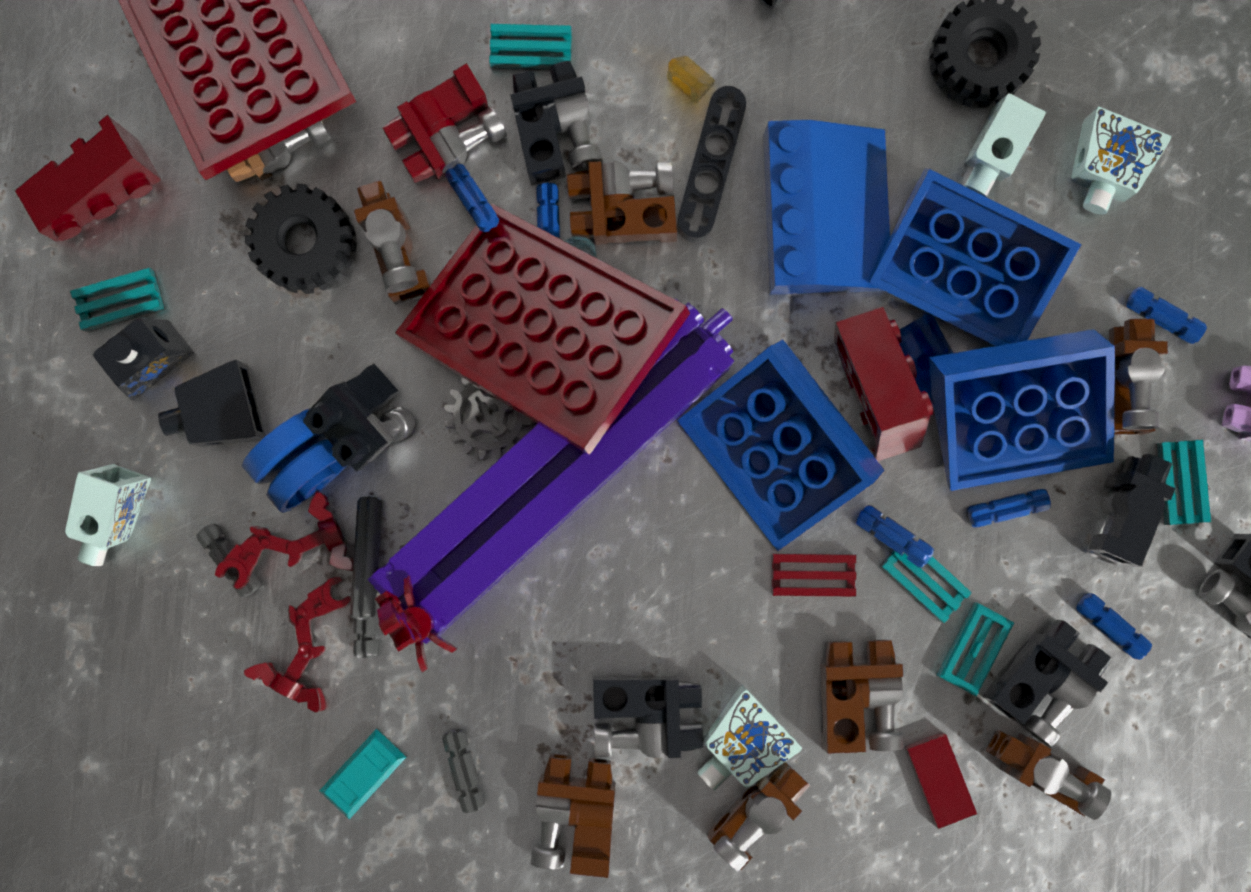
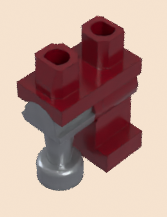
[382,63,507,183]

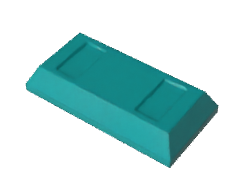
[319,728,407,819]

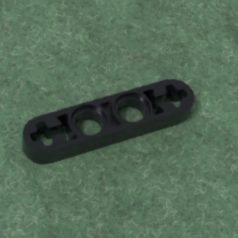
[677,86,746,242]

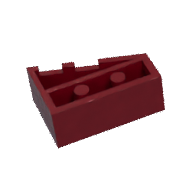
[15,114,161,242]
[834,307,933,461]

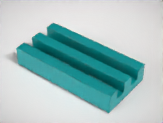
[489,24,572,69]
[70,268,165,332]
[1156,440,1211,525]
[880,551,972,623]
[936,602,1015,697]

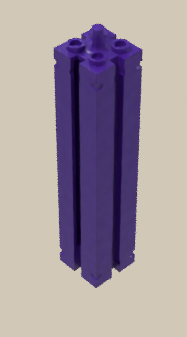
[367,299,735,644]

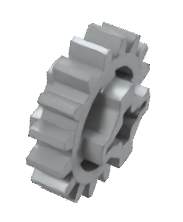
[444,378,535,461]

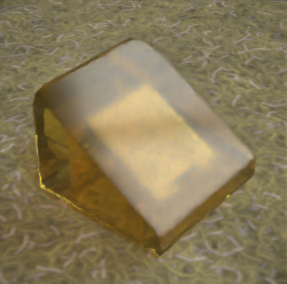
[667,56,715,103]

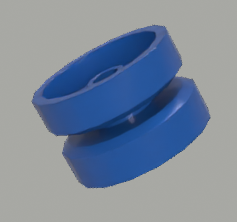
[242,409,347,513]

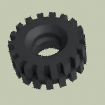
[929,0,1041,108]
[244,184,357,294]

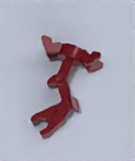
[215,492,353,590]
[374,575,458,673]
[244,577,351,713]

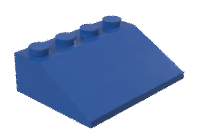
[763,120,890,295]
[869,168,1082,346]
[929,329,1115,491]
[677,339,885,551]

